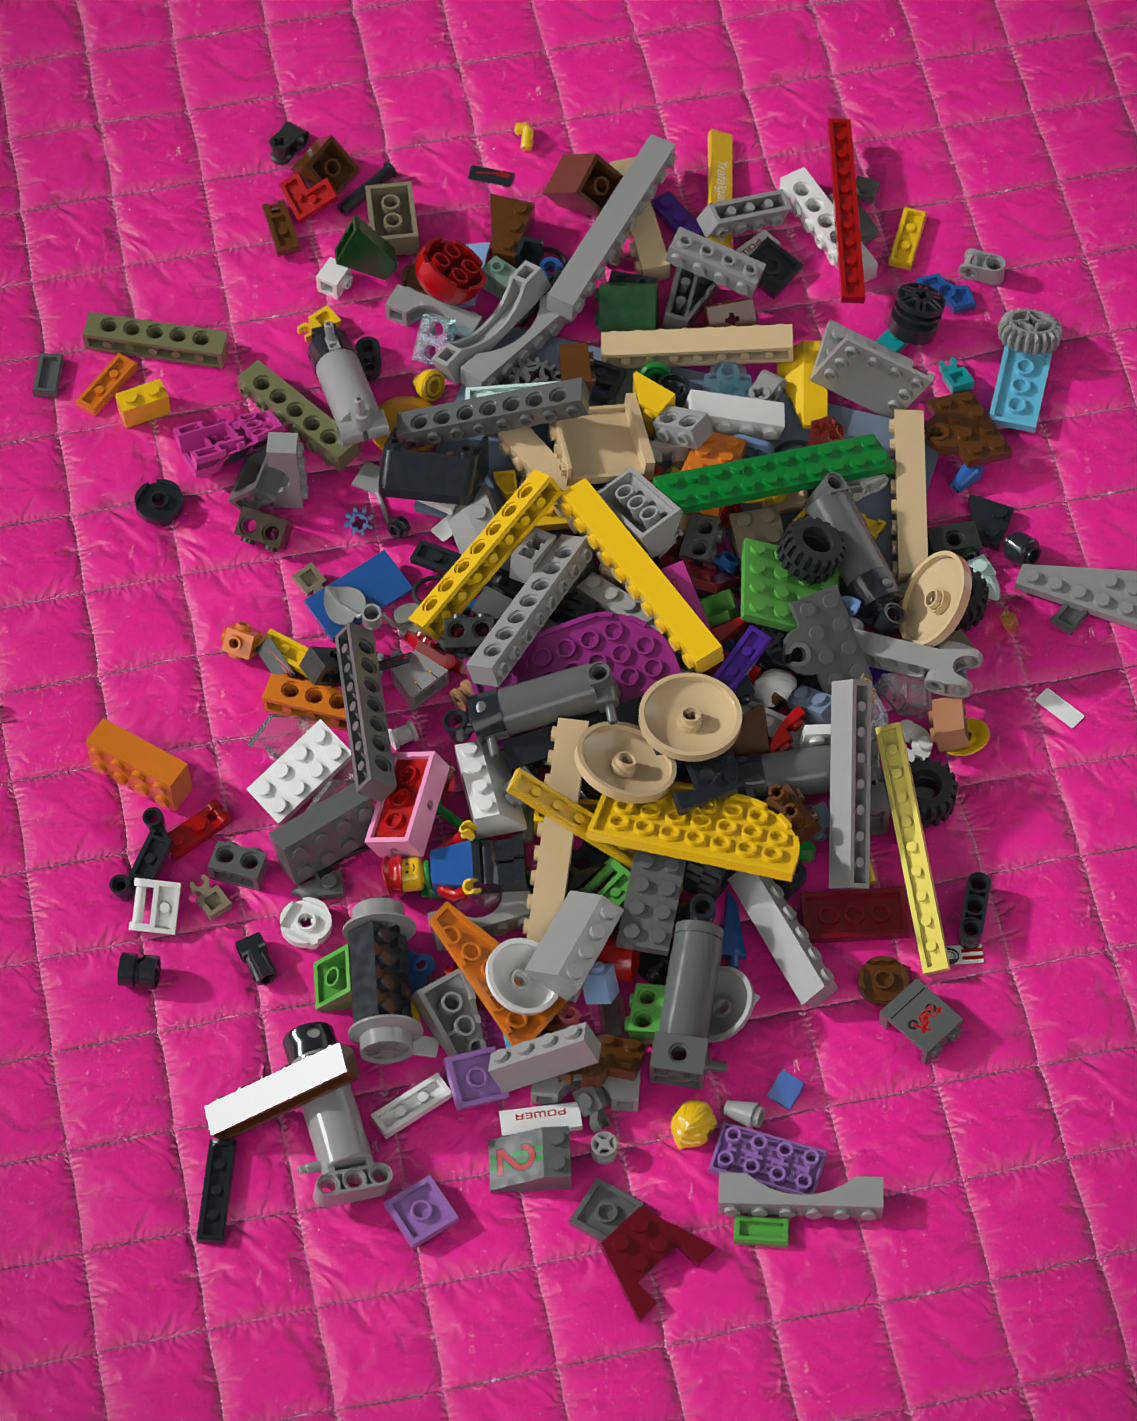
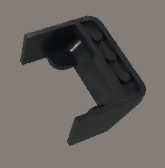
[378,427,489,505]

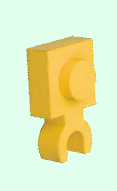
[297,305,342,343]

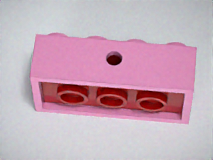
[365,751,450,857]

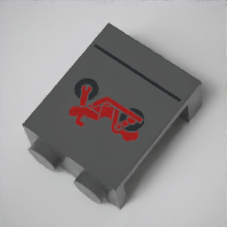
[879,978,963,1064]

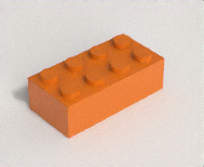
[681,431,747,518]
[86,718,193,811]

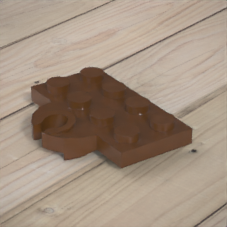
[924,390,1013,468]
[539,1024,648,1089]

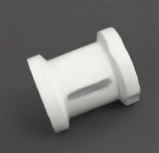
[388,720,419,750]

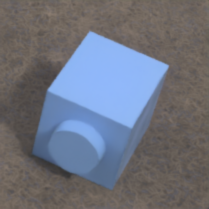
[582,961,619,1004]

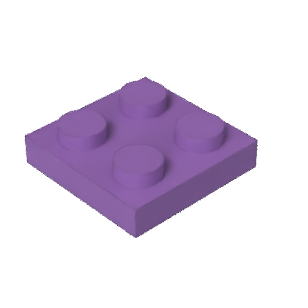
[443,1046,509,1111]
[384,1175,459,1249]

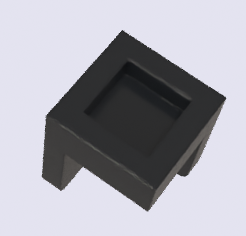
[515,236,544,269]

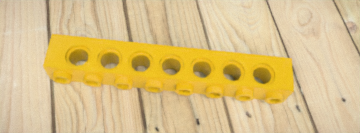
[408,469,564,641]

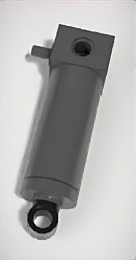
[650,893,727,1090]

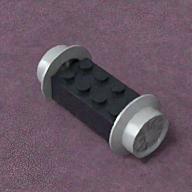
[343,898,423,1064]

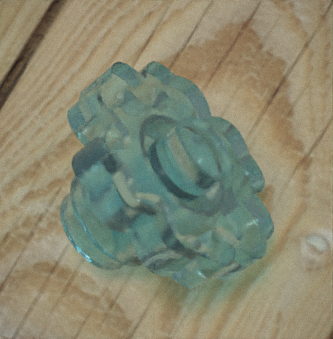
[704,362,752,397]

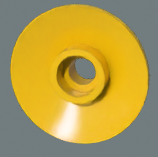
[945,718,990,756]

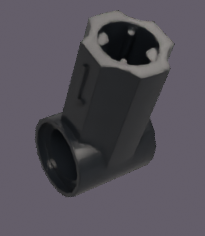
[235,932,278,986]

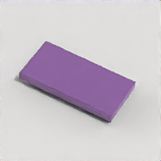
[708,1122,828,1195]

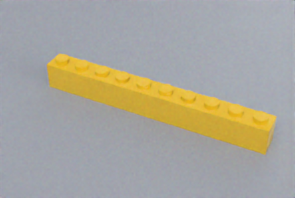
[560,478,724,674]

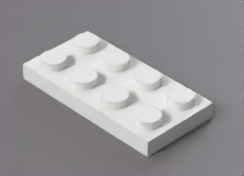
[247,719,352,826]

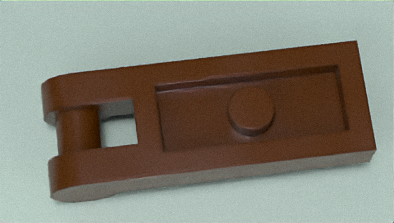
[262,199,300,257]

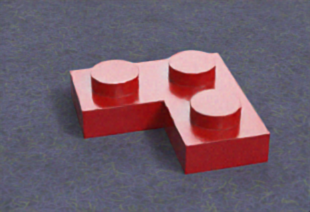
[279,172,340,224]

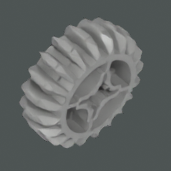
[998,307,1063,356]

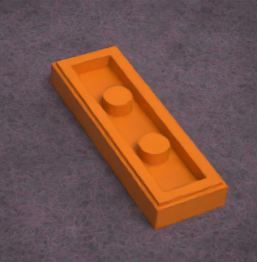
[75,353,138,416]

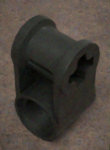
[269,121,310,165]

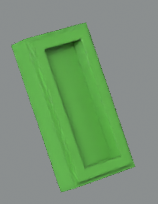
[733,1215,789,1248]

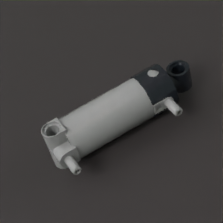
[307,321,390,447]

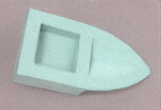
[967,554,1000,601]

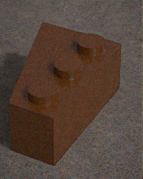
[490,193,535,268]

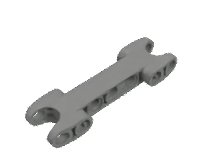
[849,617,984,698]

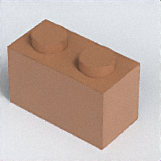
[928,697,970,752]

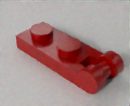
[168,799,233,861]

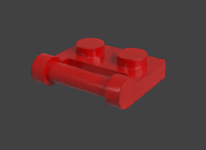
[403,630,456,669]

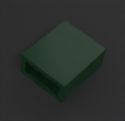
[595,282,659,332]

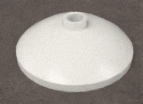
[486,938,558,1015]

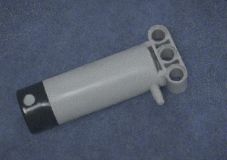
[282,1022,393,1207]

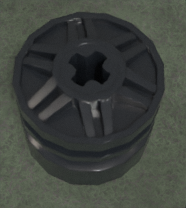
[887,283,946,345]
[755,626,803,675]

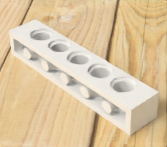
[778,167,878,283]

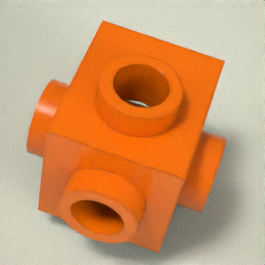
[221,621,263,660]

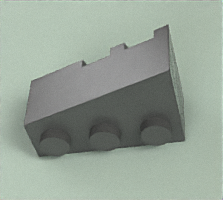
[661,267,720,330]

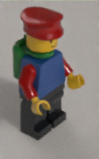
[381,820,528,903]

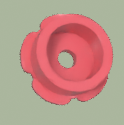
[555,1004,581,1028]

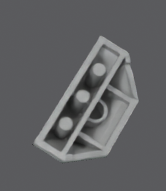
[448,484,512,571]

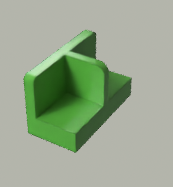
[699,589,740,628]

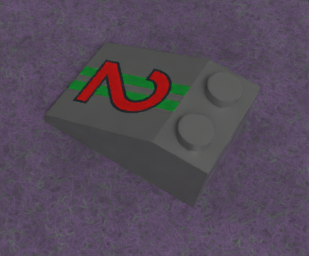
[488,1126,572,1193]

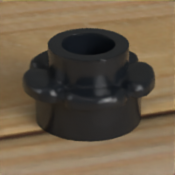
[388,516,410,539]

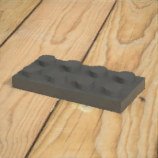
[616,850,687,956]

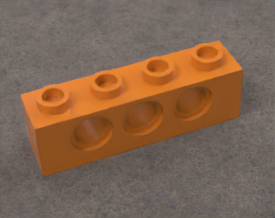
[262,673,348,732]

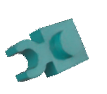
[939,357,974,394]

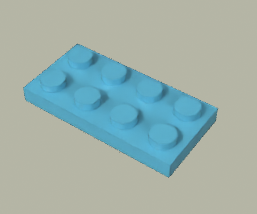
[989,345,1053,433]

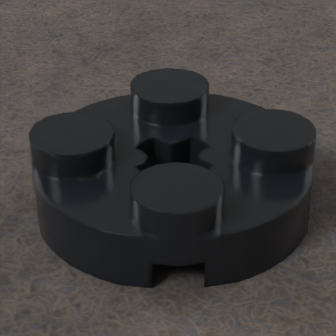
[135,479,184,527]

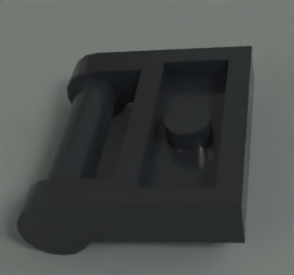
[589,359,627,405]

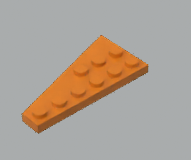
[429,901,569,1046]

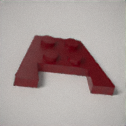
[600,1207,715,1322]

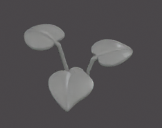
[324,585,419,678]

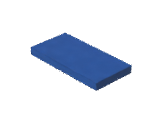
[304,550,413,642]

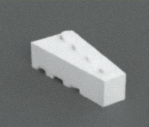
[683,389,785,440]

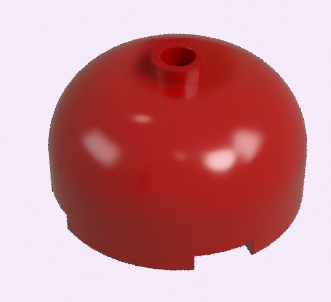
[415,236,487,305]

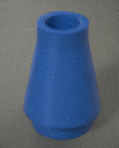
[949,463,985,494]

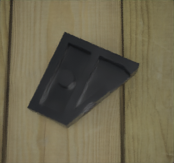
[968,494,1015,551]

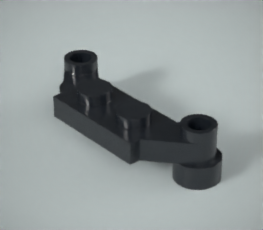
[109,807,175,901]

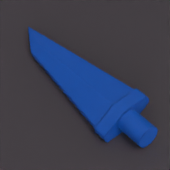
[722,890,747,970]

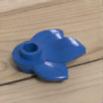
[407,949,436,996]

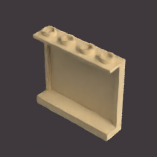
[549,393,655,486]

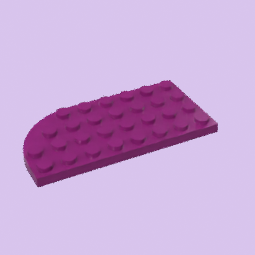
[463,612,682,752]

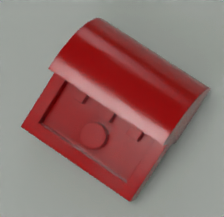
[595,929,641,982]

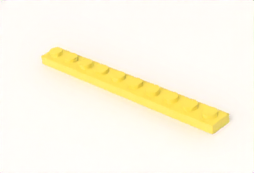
[875,722,951,976]

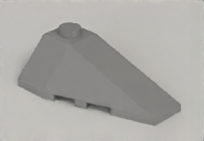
[411,968,487,1057]

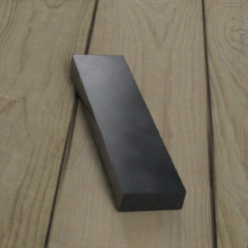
[196,1139,237,1245]

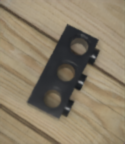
[566,840,620,896]

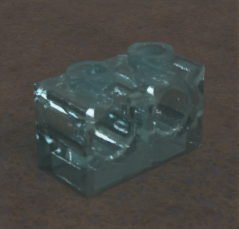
[412,312,457,366]

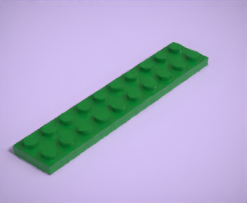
[652,434,895,515]

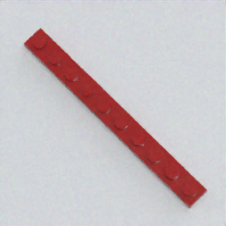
[827,118,866,303]

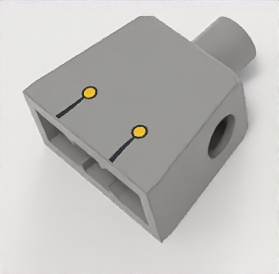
[390,650,449,710]

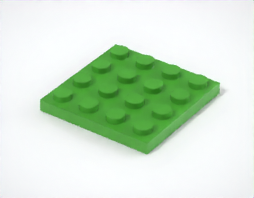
[741,537,839,632]

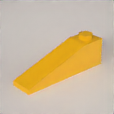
[777,340,828,429]

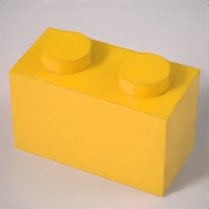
[115,379,171,429]

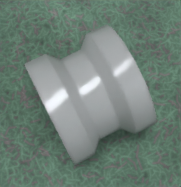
[591,1131,618,1165]

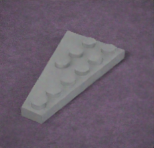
[1014,564,1137,630]

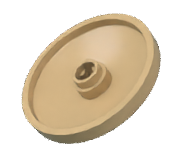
[899,551,972,647]
[639,673,742,762]
[574,721,677,803]

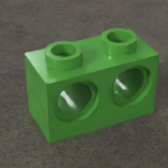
[625,983,665,1044]

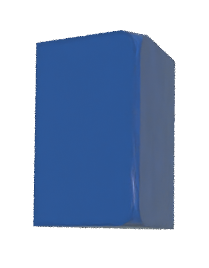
[767,1070,805,1111]

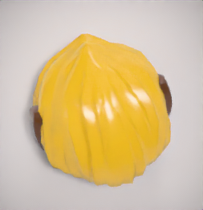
[670,1100,717,1149]

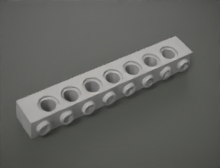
[466,534,593,687]

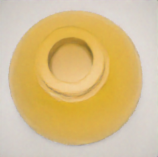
[413,369,445,402]

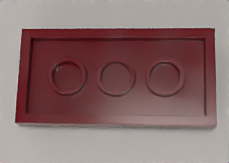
[800,887,909,944]

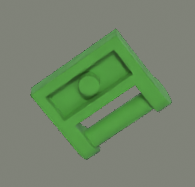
[576,857,631,908]

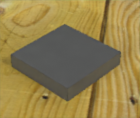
[569,1177,644,1242]

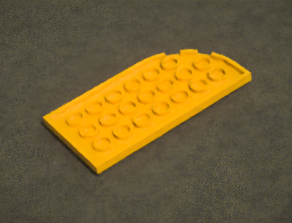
[586,781,800,882]

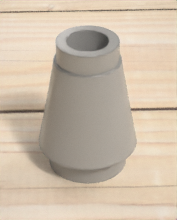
[723,1100,765,1129]

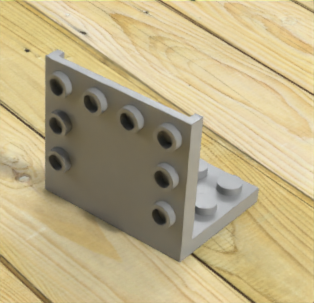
[810,320,935,419]

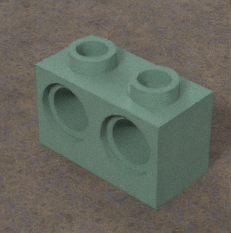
[482,256,517,300]

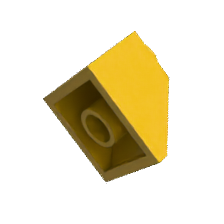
[633,371,676,439]

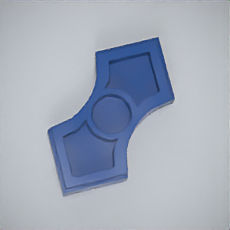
[916,273,976,314]

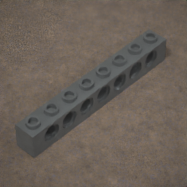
[396,377,589,449]
[335,622,397,802]

